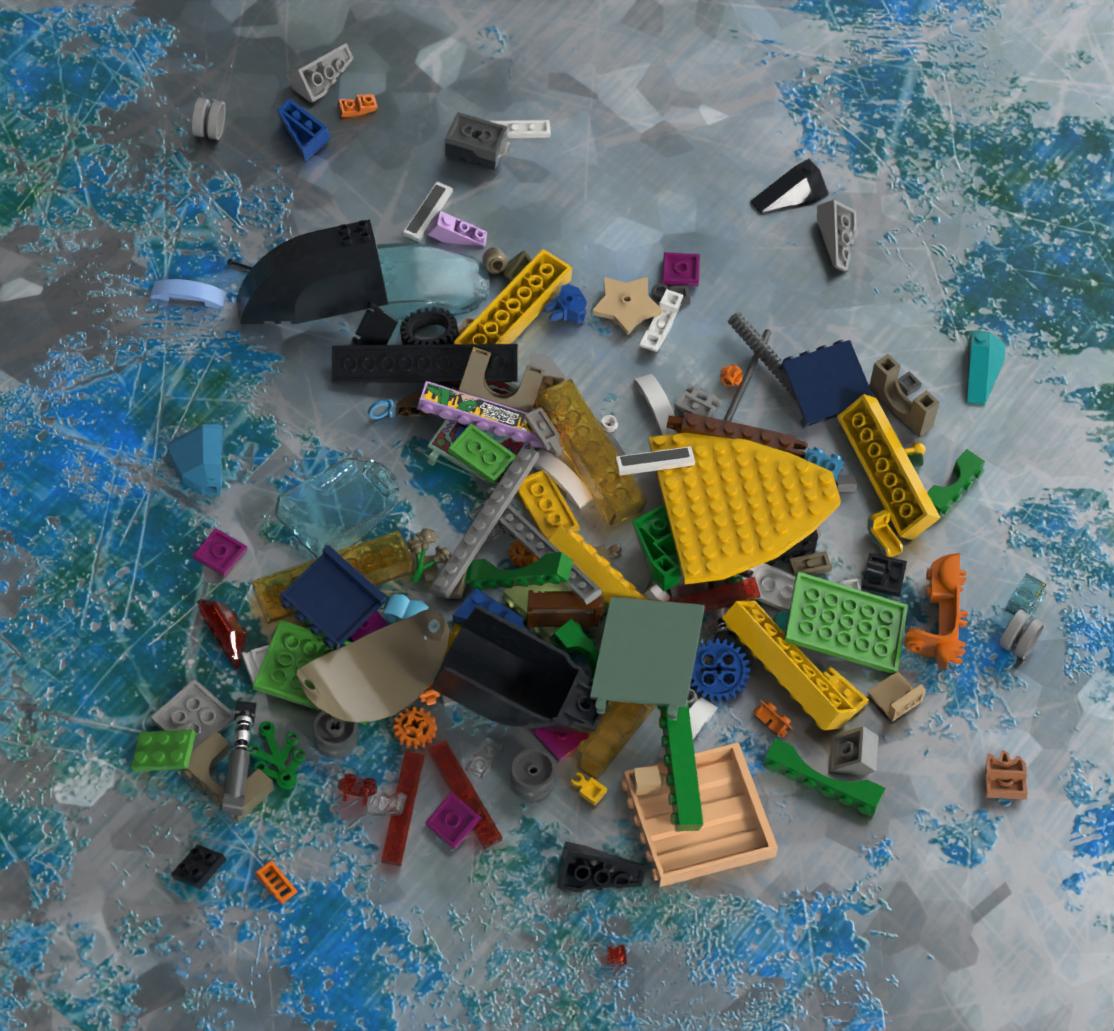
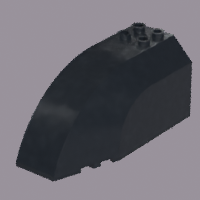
[236,219,388,324]
[431,605,609,733]

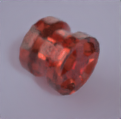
[607,944,627,967]

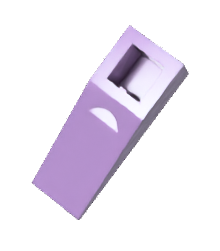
[428,211,487,248]

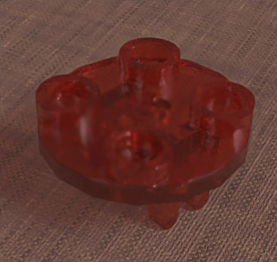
[337,773,378,806]

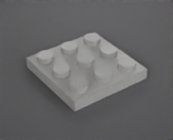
[151,679,236,751]

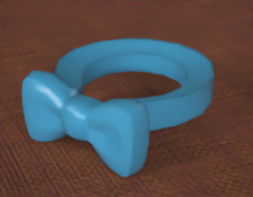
[368,399,394,420]

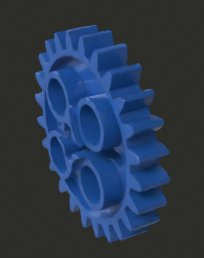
[690,638,751,703]

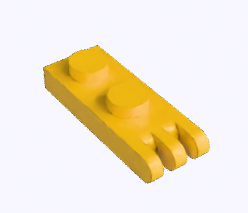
[822,667,869,715]

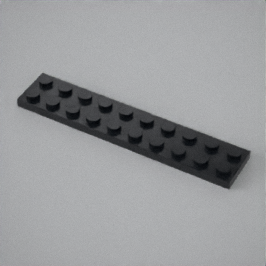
[331,344,518,384]

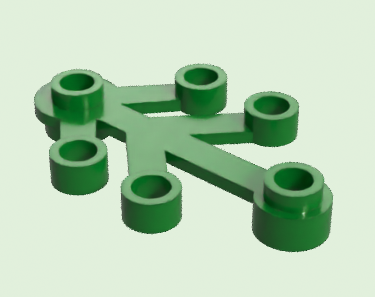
[248,721,305,790]

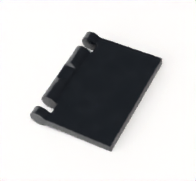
[352,302,399,345]

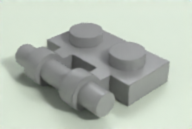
[674,384,722,418]

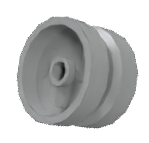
[192,97,225,140]
[999,609,1045,660]

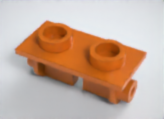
[753,700,793,737]

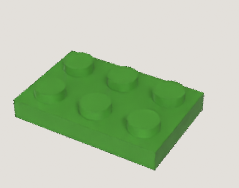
[448,423,516,484]
[131,729,196,772]

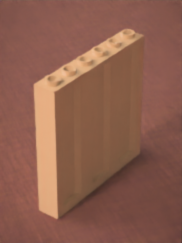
[620,742,778,887]

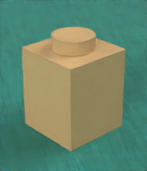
[633,766,664,796]

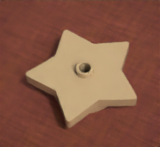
[592,277,662,335]

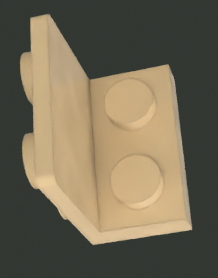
[868,672,926,722]

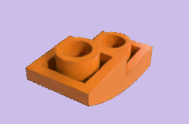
[337,94,378,117]

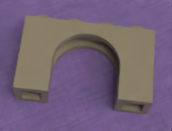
[459,347,545,413]
[869,354,940,437]
[181,731,274,822]

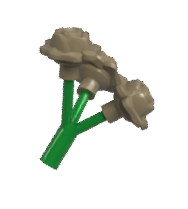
[406,528,452,584]

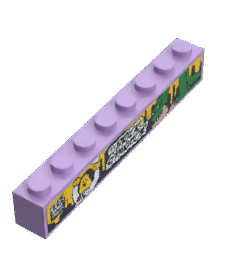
[417,381,570,451]

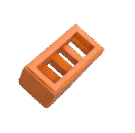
[254,860,297,905]

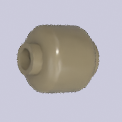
[482,247,508,274]

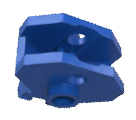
[543,284,587,324]

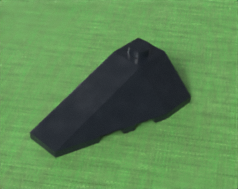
[751,158,829,214]
[557,841,647,892]

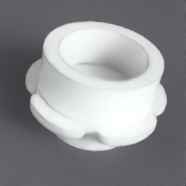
[600,415,618,433]

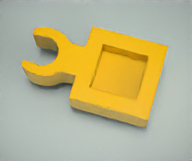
[571,773,608,806]

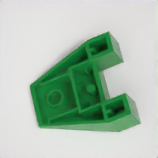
[632,504,680,591]

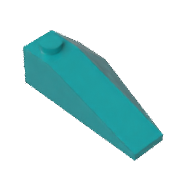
[967,330,1005,405]

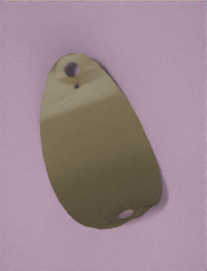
[296,609,449,722]

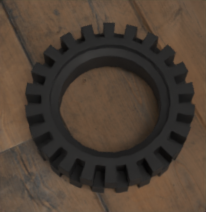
[400,307,459,345]

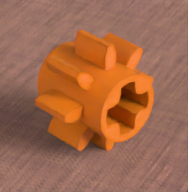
[720,364,743,387]
[418,683,440,706]

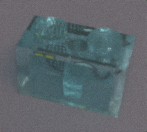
[1005,573,1047,617]

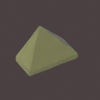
[503,251,532,283]

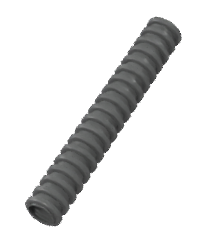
[728,312,796,400]

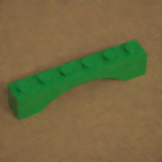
[464,552,573,591]
[763,738,886,816]

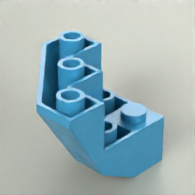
[167,424,223,495]

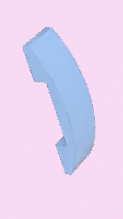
[151,279,227,309]

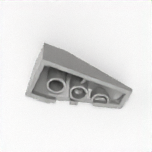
[286,43,354,102]

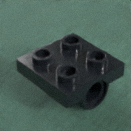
[862,553,907,597]
[171,844,227,890]

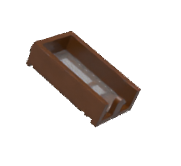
[527,590,604,627]

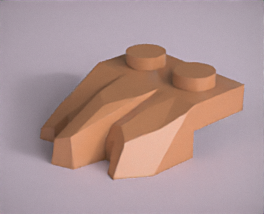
[985,750,1028,800]

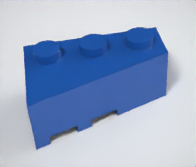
[277,98,330,162]
[452,588,524,629]

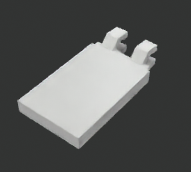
[739,563,795,611]

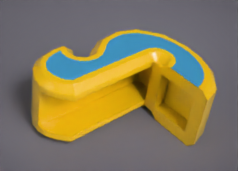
[867,510,903,558]

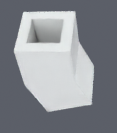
[644,584,671,602]

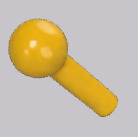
[904,442,925,457]

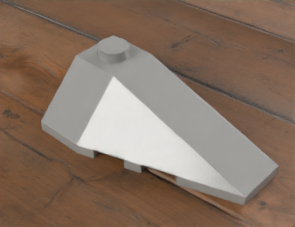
[817,200,857,272]

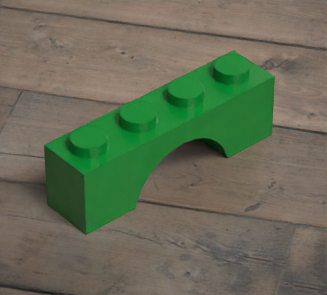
[927,449,985,517]
[550,619,599,680]

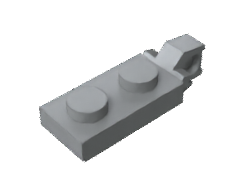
[524,407,563,458]

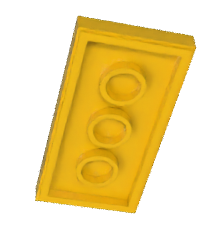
[517,470,580,540]

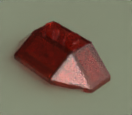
[197,599,248,670]

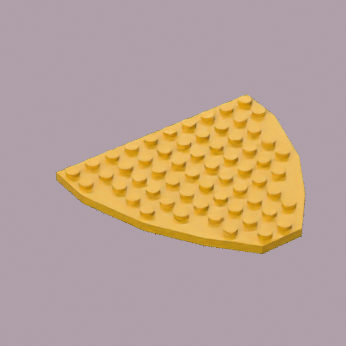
[648,433,841,584]

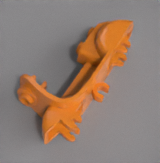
[903,553,968,672]

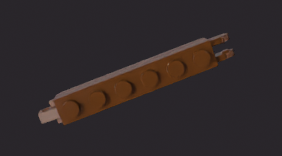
[666,412,808,459]

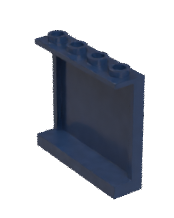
[779,339,874,428]
[279,545,386,650]

